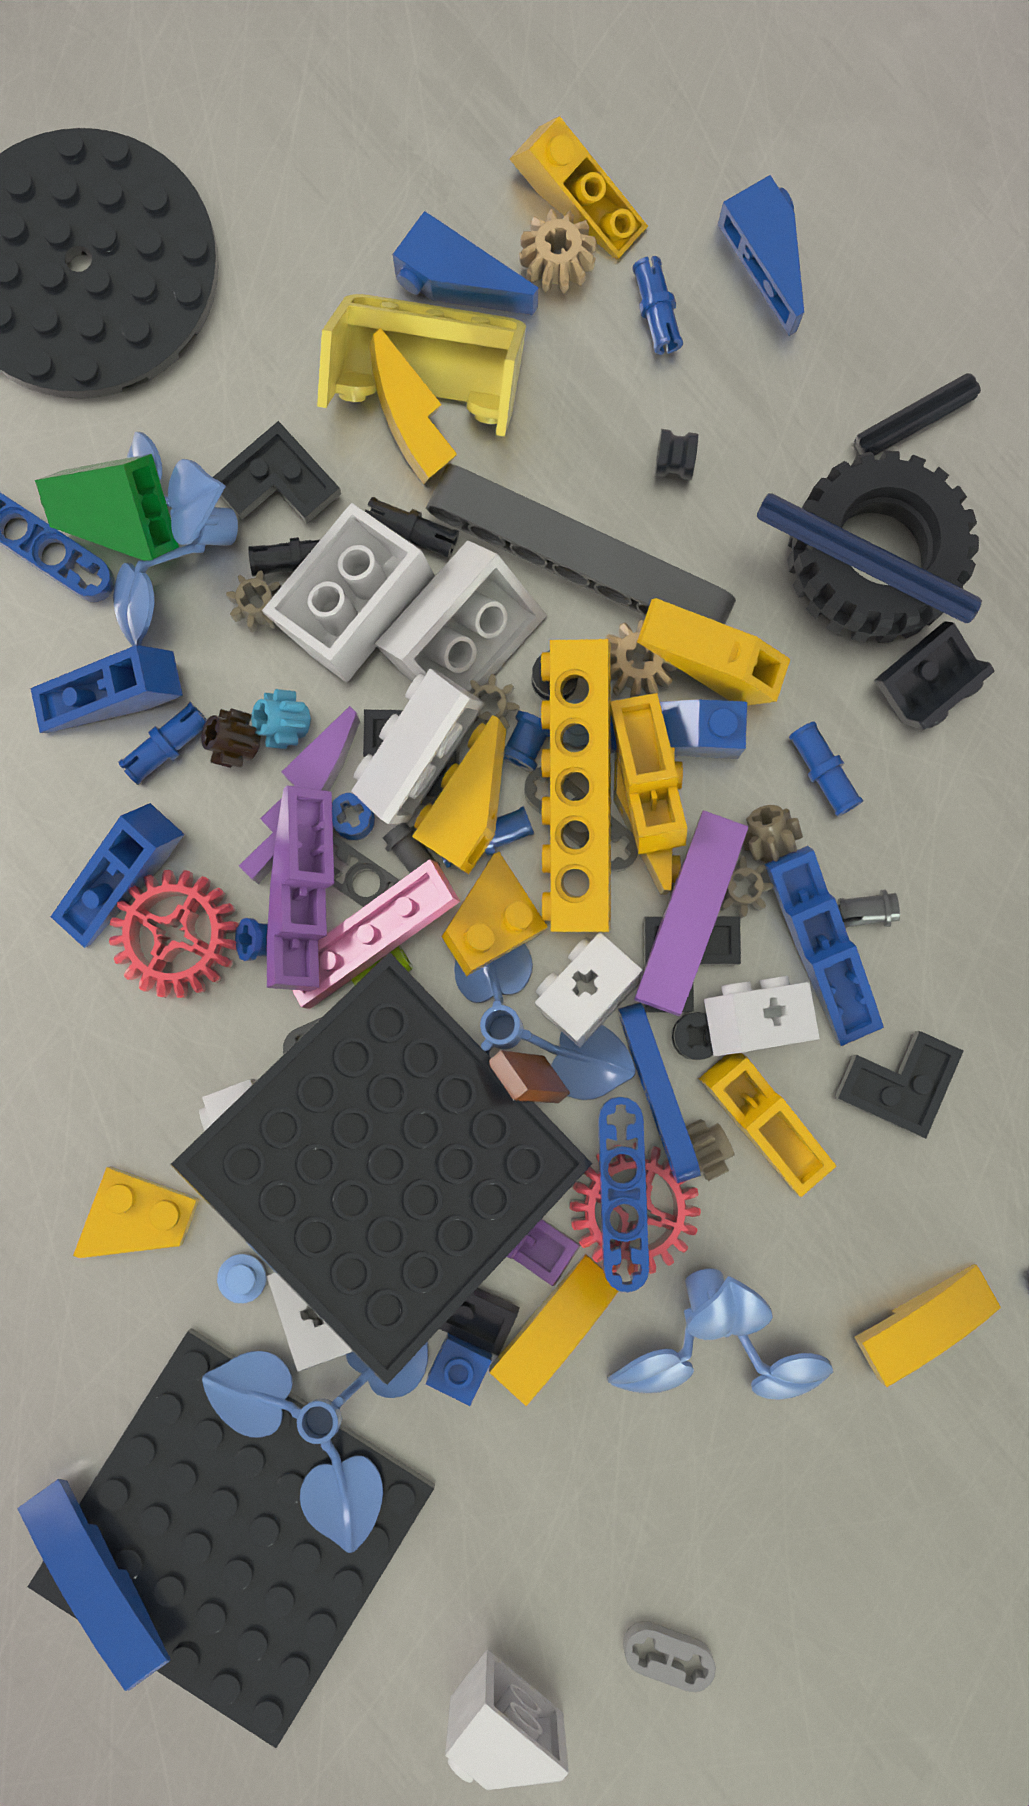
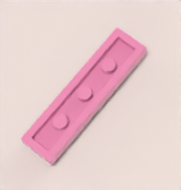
[292,859,461,1009]

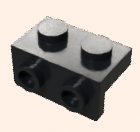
[875,621,995,730]

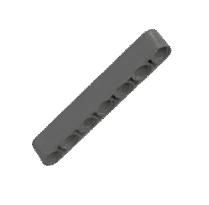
[426,464,736,624]

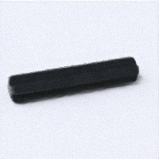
[854,373,981,456]

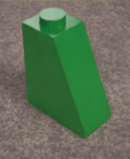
[35,454,179,561]

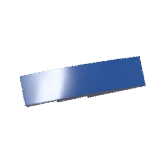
[764,846,884,1046]
[17,1479,171,1691]

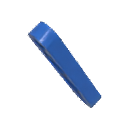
[0,492,115,602]
[618,1002,701,1184]
[598,1097,649,1293]

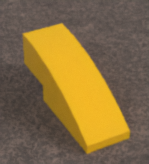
[369,328,457,485]
[610,693,688,854]
[698,1053,837,1197]
[489,1253,619,1406]
[855,1264,1001,1387]

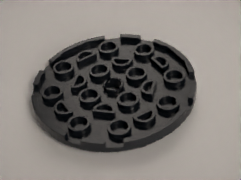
[0,128,219,399]

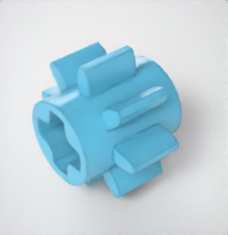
[251,689,311,749]

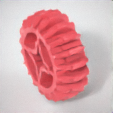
[109,870,239,998]
[569,1142,701,1275]

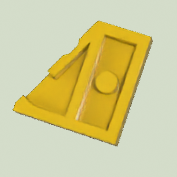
[441,852,548,976]
[73,1166,200,1258]

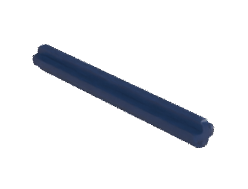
[757,493,982,623]

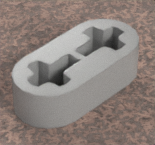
[623,1621,716,1692]

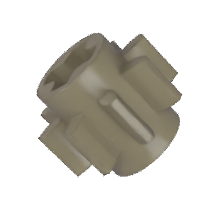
[226,571,281,633]
[470,674,520,729]
[743,805,803,863]
[720,857,774,918]
[686,1119,735,1181]

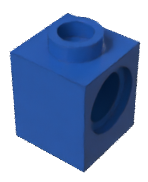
[426,1333,492,1406]

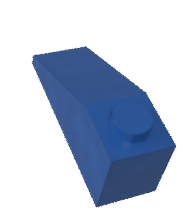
[717,175,804,336]
[392,211,539,315]
[30,645,183,733]
[611,699,747,759]
[50,803,185,948]

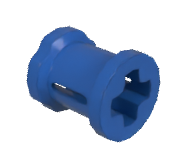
[503,711,550,772]
[332,792,375,841]
[235,918,268,961]

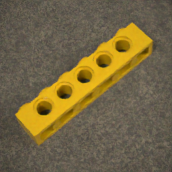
[541,639,611,932]

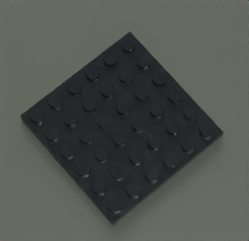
[170,952,593,1385]
[27,1328,435,1748]

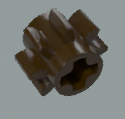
[201,708,261,768]

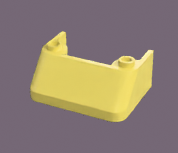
[317,294,526,437]

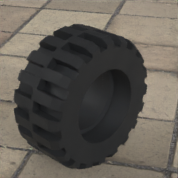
[787,451,979,643]

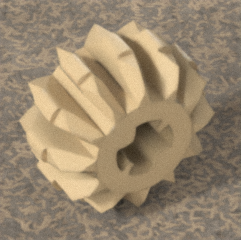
[519,208,597,294]
[605,620,677,698]

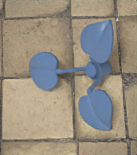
[113,432,238,646]
[454,943,636,1100]
[607,1269,833,1400]
[202,1342,428,1553]

